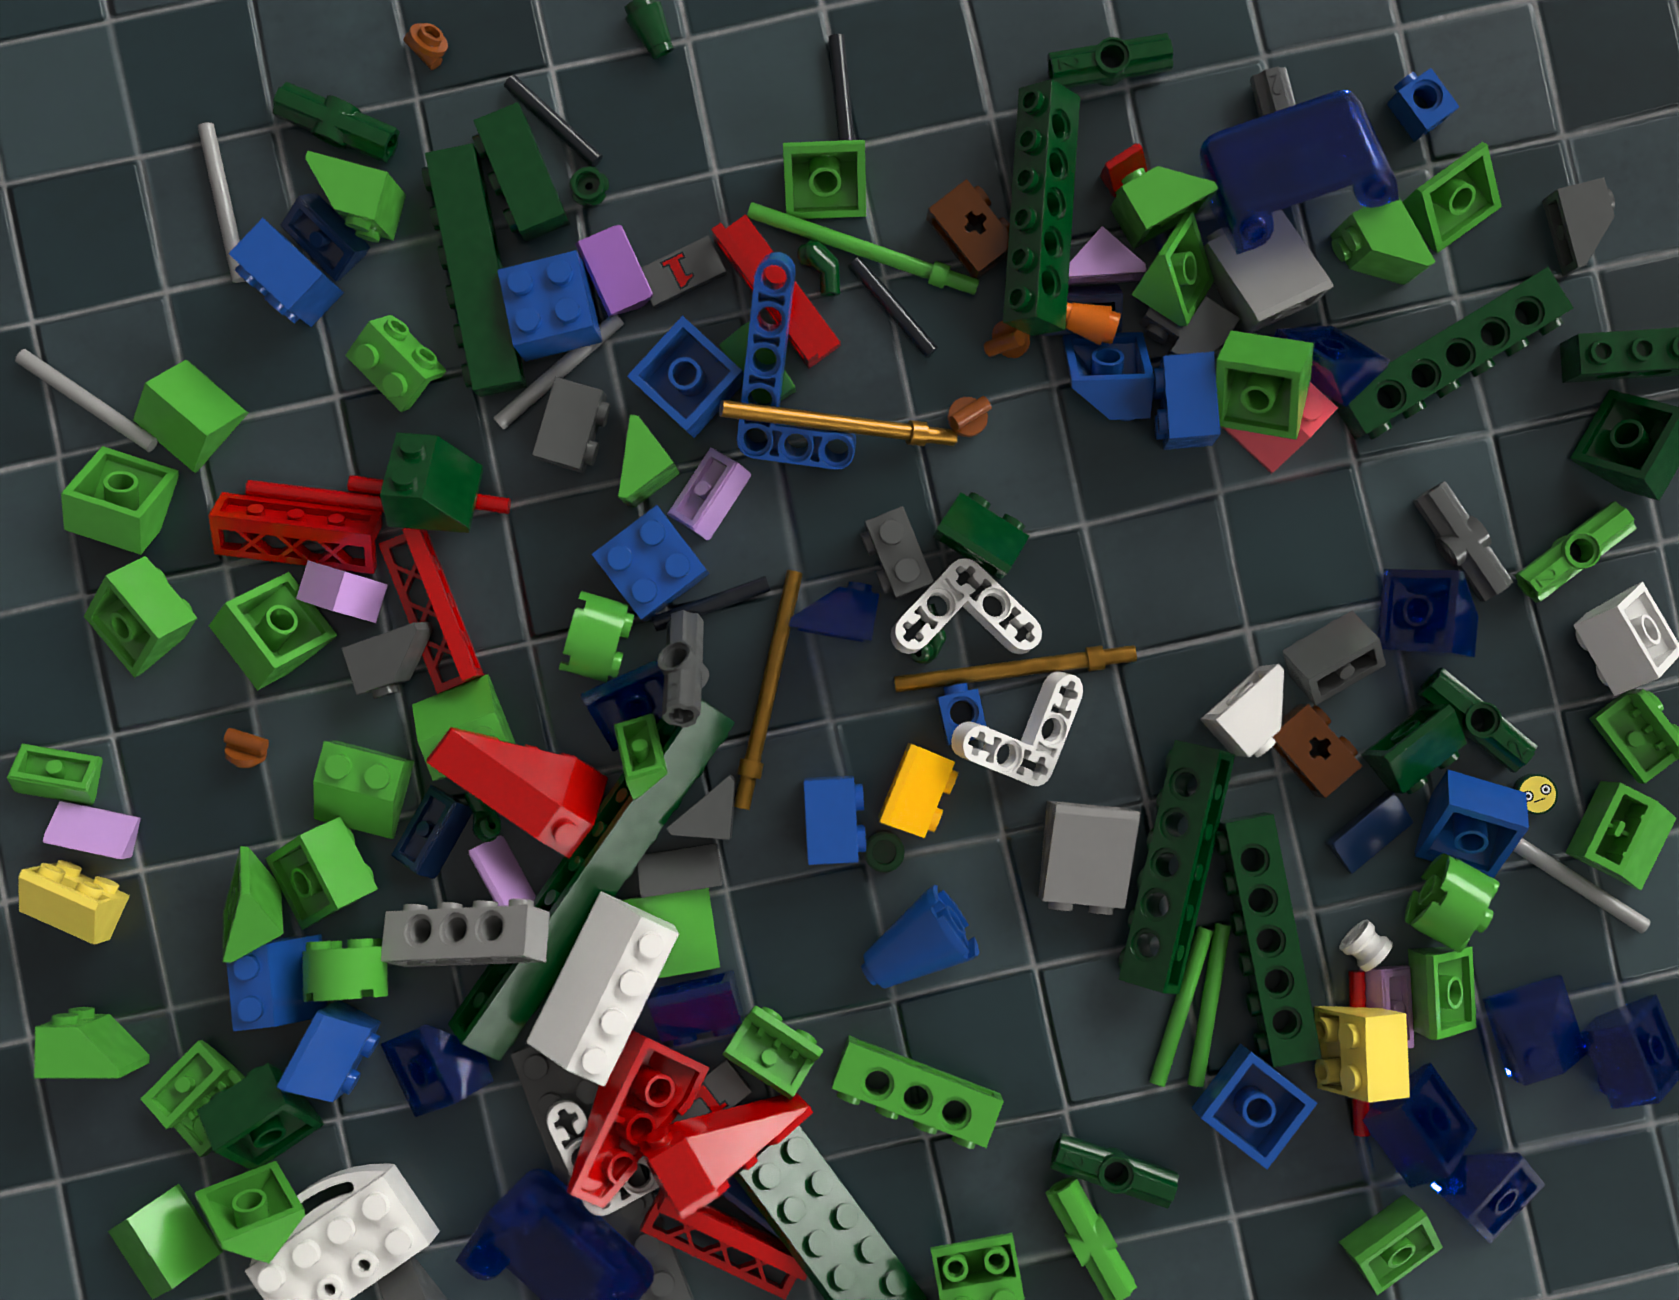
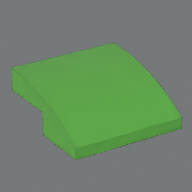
[622,888,720,978]
[141,1040,245,1157]

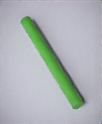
[1187,923,1231,1087]
[1149,926,1214,1087]

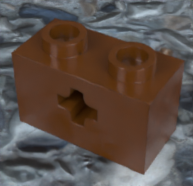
[926,179,1010,279]
[1272,704,1362,798]

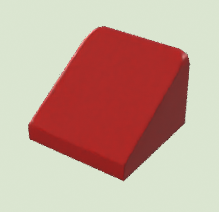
[1100,143,1148,198]

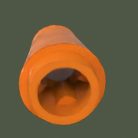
[1065,302,1121,346]

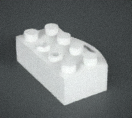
[245,1163,440,1300]

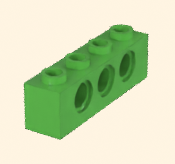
[832,1035,1004,1149]

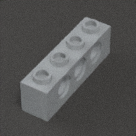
[381,899,550,967]

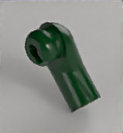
[797,241,840,297]
[910,603,946,664]
[464,792,501,842]

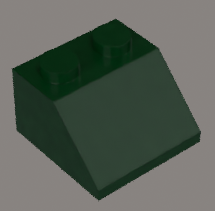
[1571,389,1679,501]
[380,432,483,533]
[933,492,1030,580]
[1361,704,1467,795]
[196,1063,324,1170]

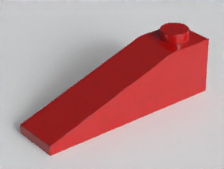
[426,727,608,859]
[567,1030,710,1208]
[637,1092,813,1219]

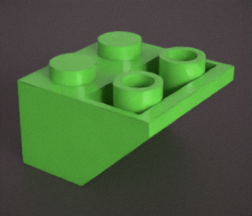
[1565,781,1676,891]
[931,1232,1025,1300]

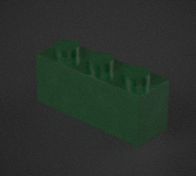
[472,102,570,242]

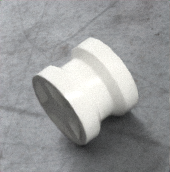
[1339,919,1393,972]

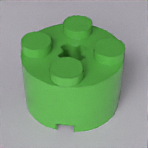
[559,591,635,683]
[1405,853,1500,953]
[302,938,388,1002]

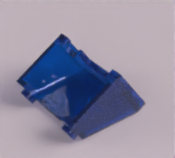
[1200,90,1399,255]
[456,1169,654,1300]

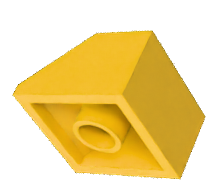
[878,743,959,838]

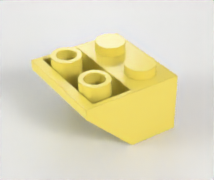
[18,860,130,945]
[1314,1006,1410,1103]

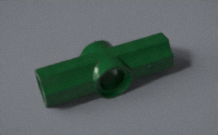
[1047,33,1174,88]
[272,82,400,163]
[1417,667,1537,773]
[1050,1133,1179,1209]

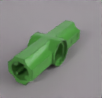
[1514,501,1637,603]
[1045,1176,1137,1300]

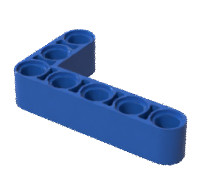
[737,252,856,470]

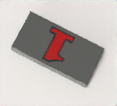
[641,236,726,309]
[672,1058,752,1123]

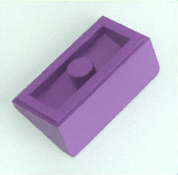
[576,225,653,317]

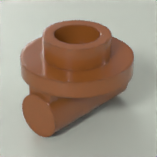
[403,23,448,70]
[984,320,1030,358]
[947,396,992,437]
[224,728,269,768]

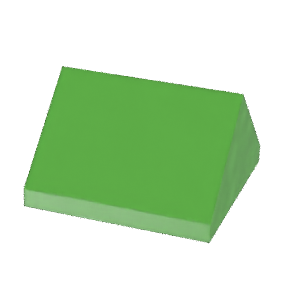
[783,140,866,219]
[1402,142,1502,253]
[1131,211,1214,326]
[133,360,249,473]
[618,415,680,507]
[223,846,283,963]
[1408,946,1477,1040]
[195,1161,305,1264]
[108,1183,223,1300]
[1339,1195,1443,1296]

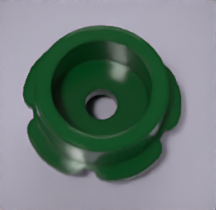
[569,167,609,206]

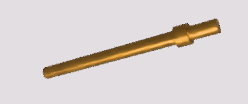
[719,400,957,446]
[734,570,803,810]
[894,645,1137,692]

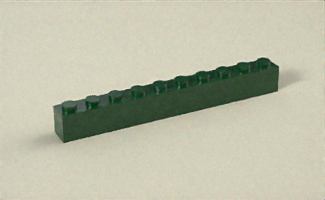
[448,698,735,1061]

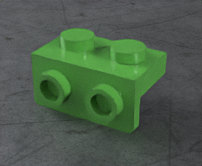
[345,315,446,412]
[1589,689,1679,784]
[722,1005,823,1100]

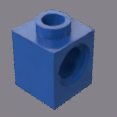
[1387,68,1460,142]
[936,682,987,745]

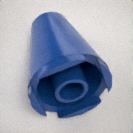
[861,885,979,989]

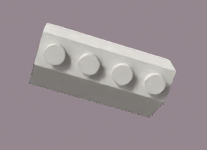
[527,891,679,1086]

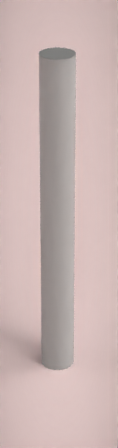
[198,123,245,283]
[493,315,624,429]
[15,349,158,452]
[1513,838,1650,933]

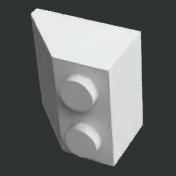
[1573,582,1679,696]
[1200,664,1284,758]

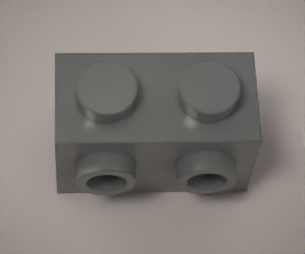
[532,377,611,474]
[860,506,934,600]
[1282,610,1386,706]

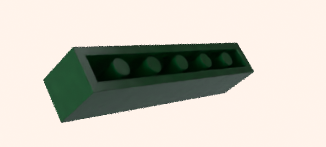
[422,143,527,397]

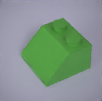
[305,151,406,243]
[1110,166,1218,250]
[1330,190,1436,285]
[1216,331,1314,440]
[61,446,179,555]
[84,556,197,678]
[209,572,337,691]
[412,674,516,781]
[313,740,415,839]
[265,817,378,930]
[34,1007,150,1078]

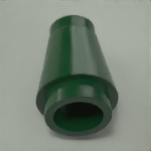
[624,0,674,59]

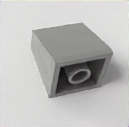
[1204,208,1334,333]
[1038,801,1140,915]

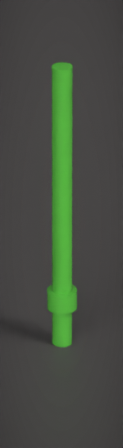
[747,202,980,295]

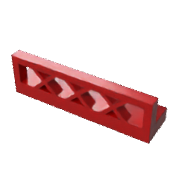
[711,214,841,369]
[208,492,383,574]
[378,528,484,694]
[640,1189,807,1300]

